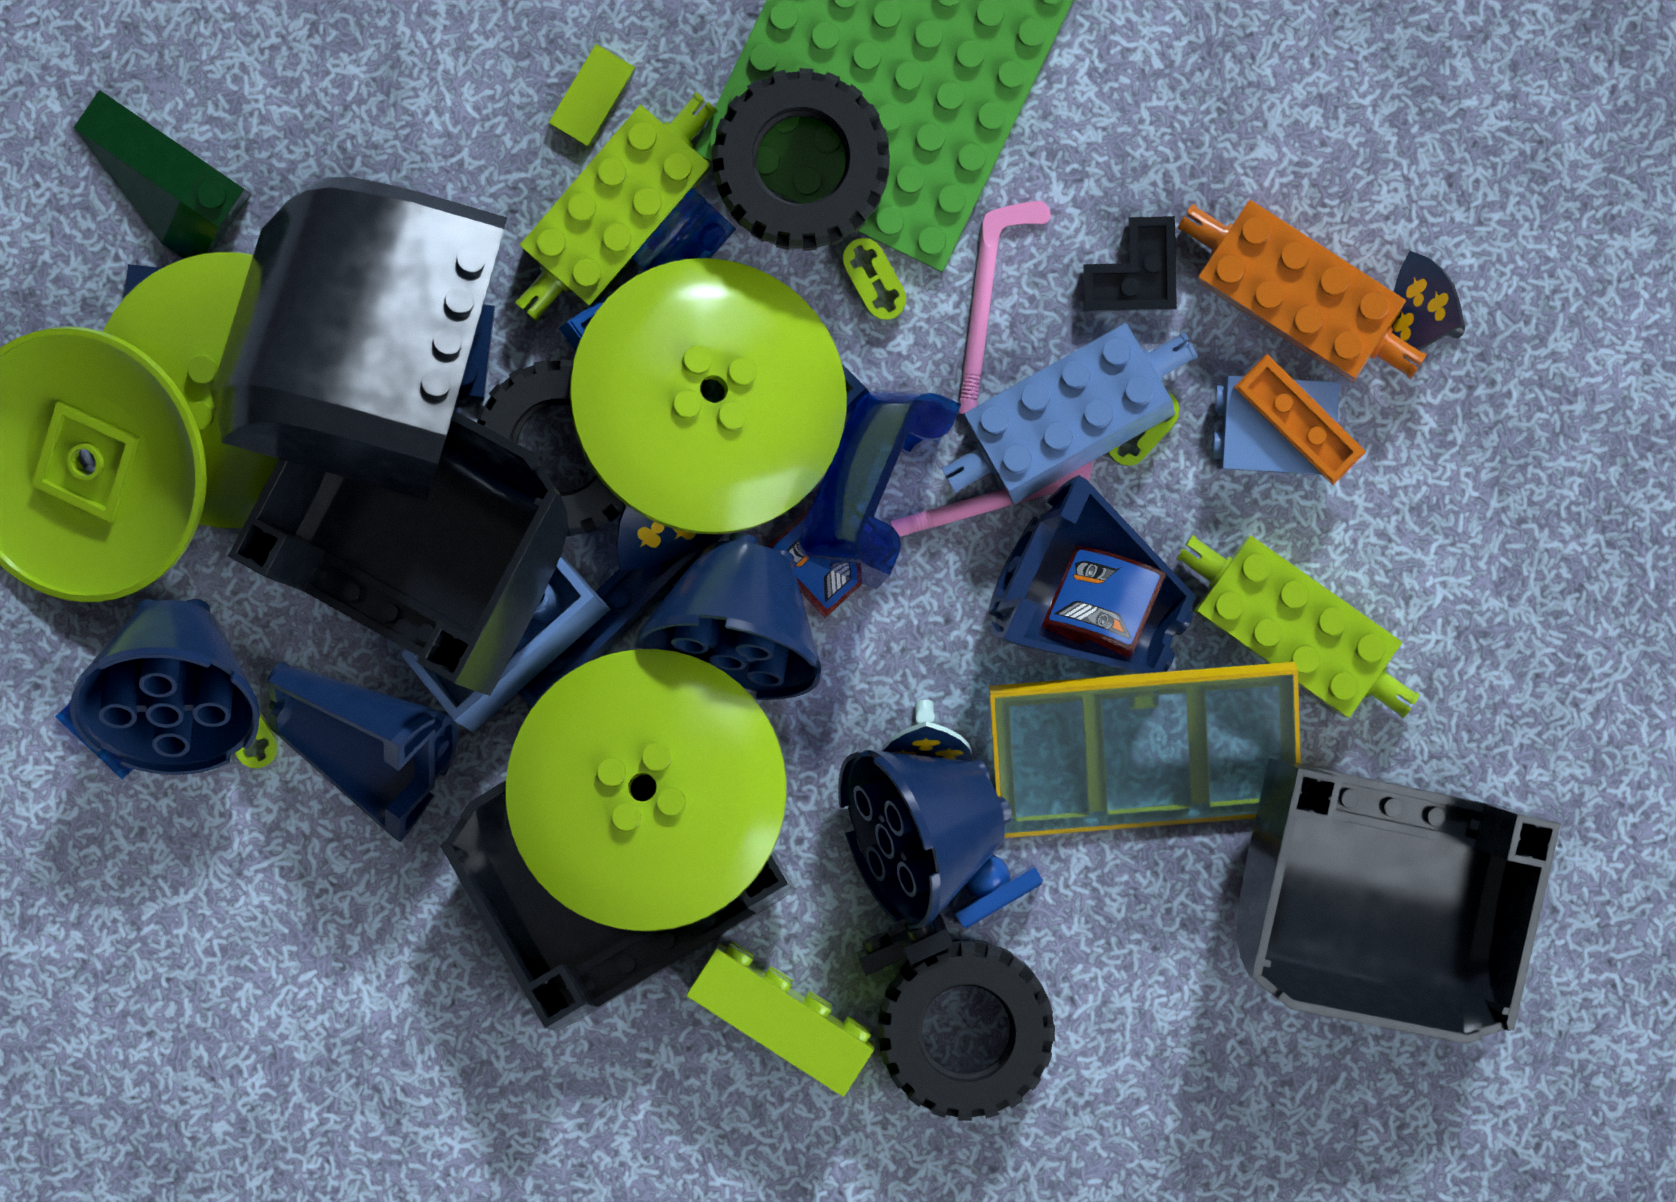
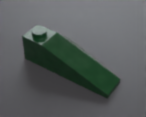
[73,90,251,259]

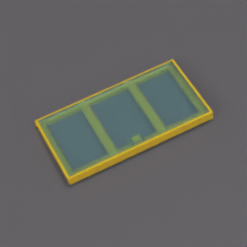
[989,662,1301,838]

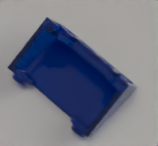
[799,390,961,590]

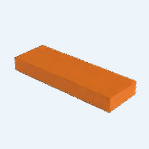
[1233,354,1366,485]

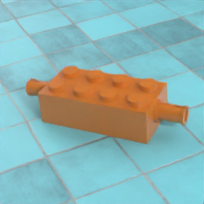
[1177,200,1427,383]

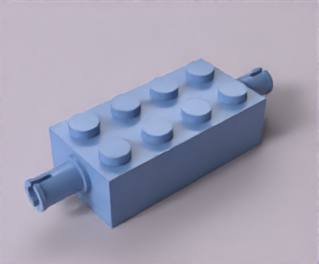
[941,323,1198,504]

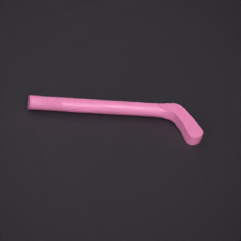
[958,201,1051,415]
[890,461,1093,538]

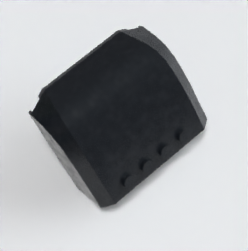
[211,177,507,501]
[228,410,568,696]
[1237,758,1561,1044]
[440,775,796,1031]

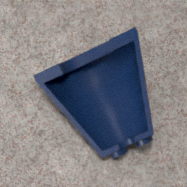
[989,475,1196,674]
[268,661,458,842]

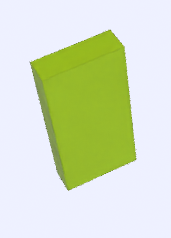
[548,44,636,147]

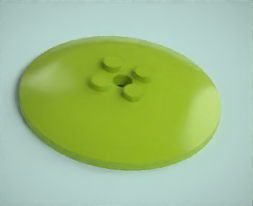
[103,252,279,528]
[569,258,847,534]
[0,326,207,602]
[506,649,787,931]

